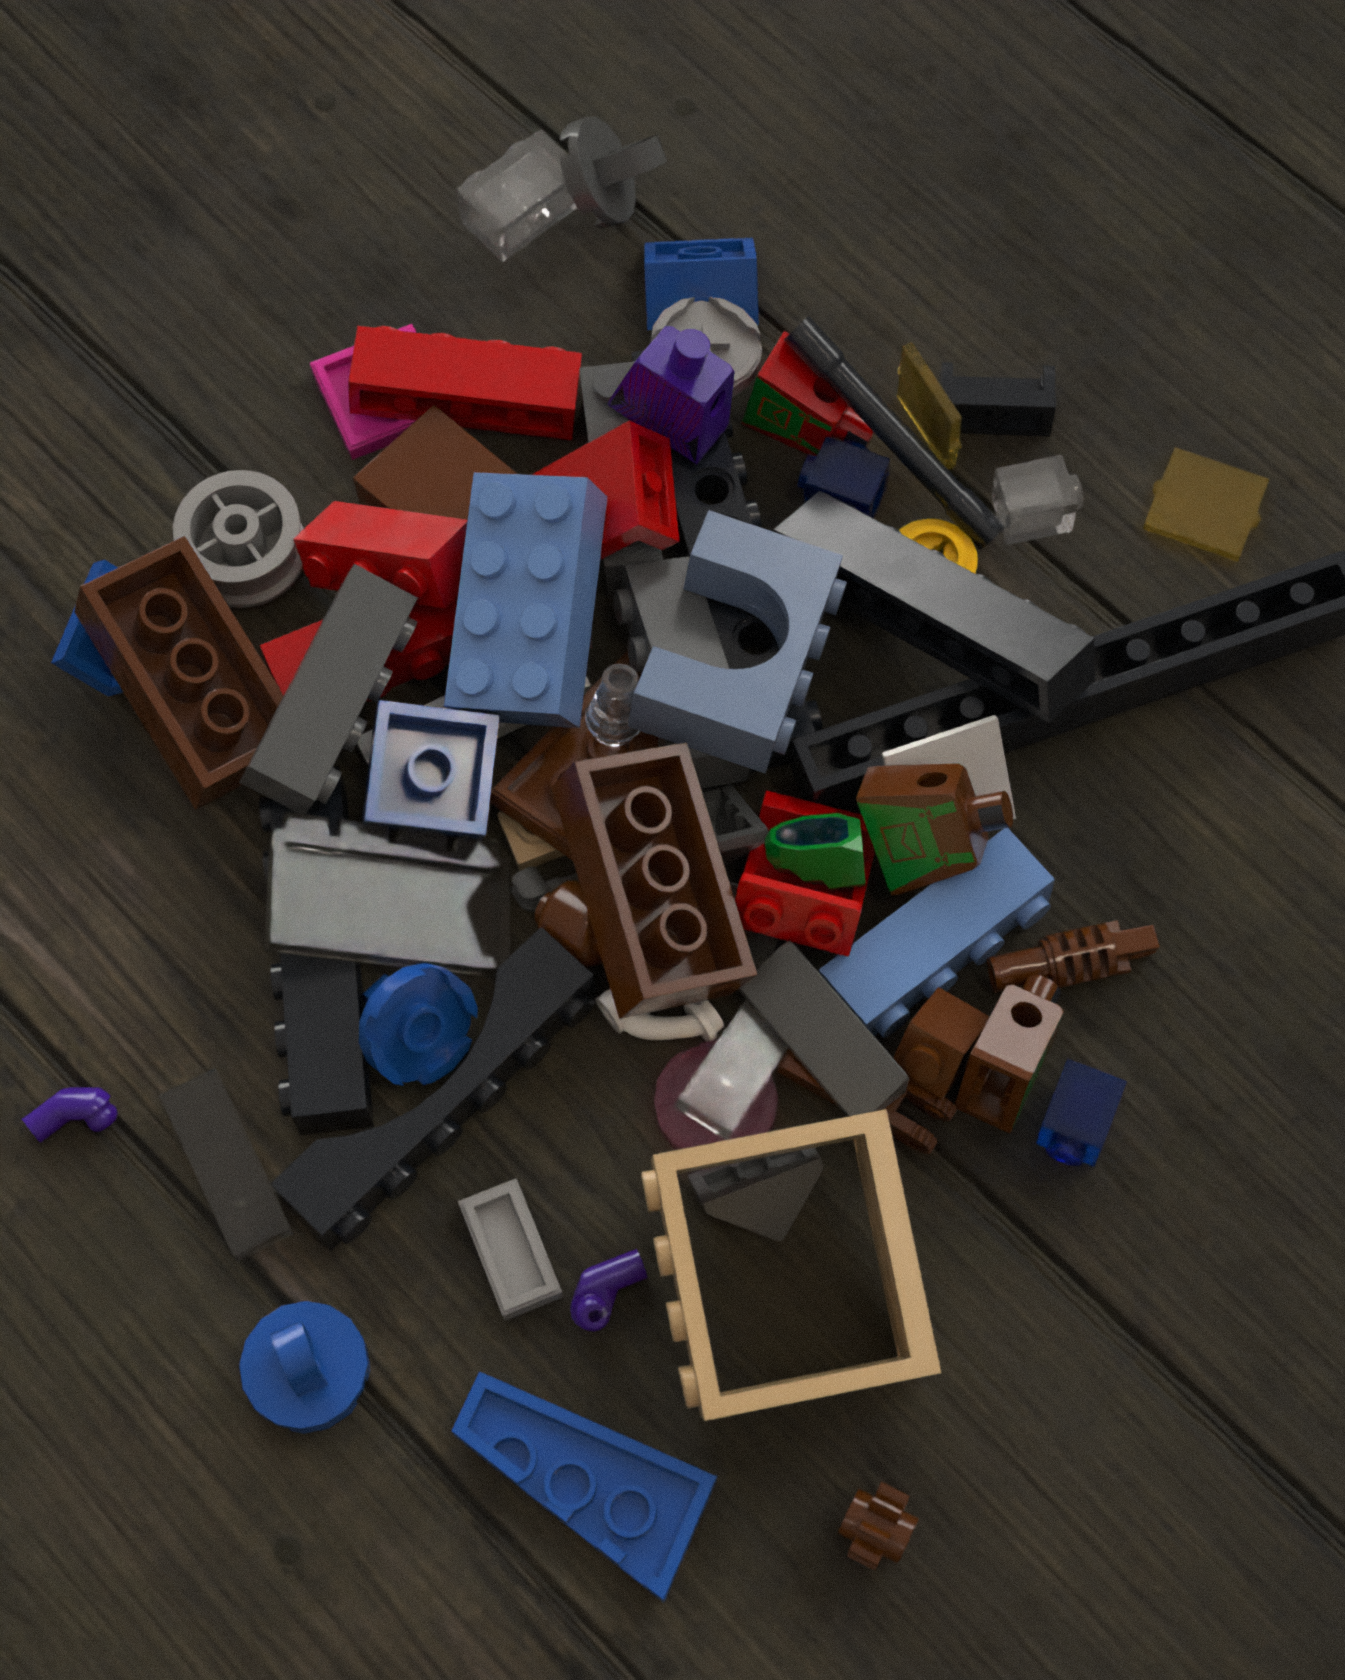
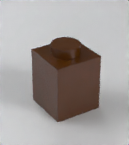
[893,987,990,1099]

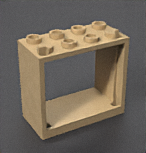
[641,1109,941,1421]

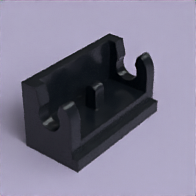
[938,362,1056,437]

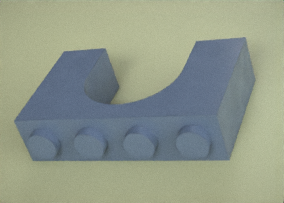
[627,510,847,774]

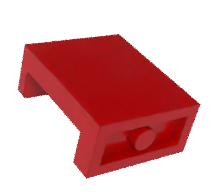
[532,420,679,560]
[735,790,875,957]

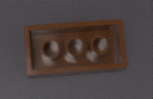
[74,536,284,810]
[552,742,757,1019]

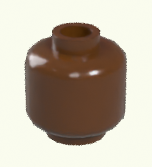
[535,880,602,968]

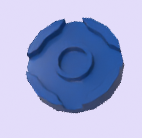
[359,963,478,1086]
[239,1301,371,1434]

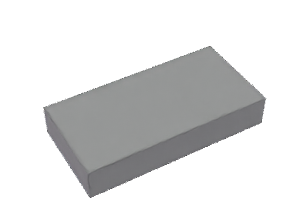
[458,1178,563,1321]

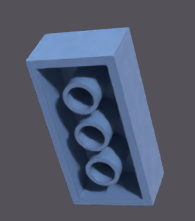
[444,472,608,728]

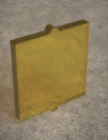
[897,342,962,470]
[1143,447,1269,561]

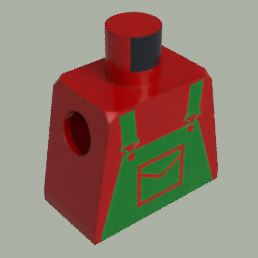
[741,331,874,458]

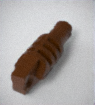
[986,920,1159,993]

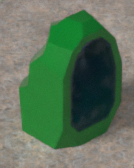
[765,813,866,891]

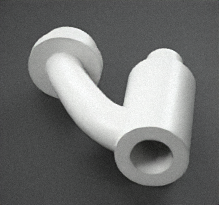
[595,989,724,1043]

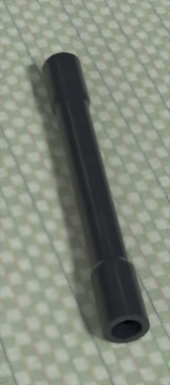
[784,316,1005,550]

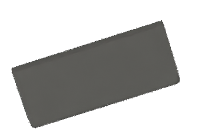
[739,940,909,1117]

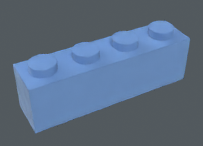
[819,828,1055,1038]

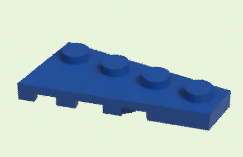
[451,1371,717,1603]

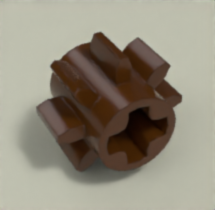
[838,1482,919,1571]

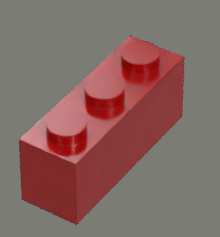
[293,501,468,609]

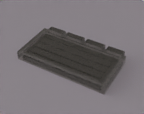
[264,812,510,978]

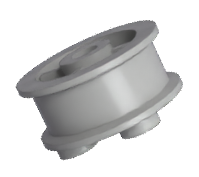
[173,470,304,608]

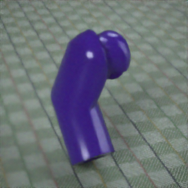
[22,1087,118,1143]
[570,1249,648,1332]

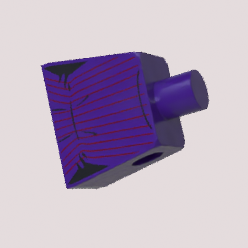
[607,326,735,465]

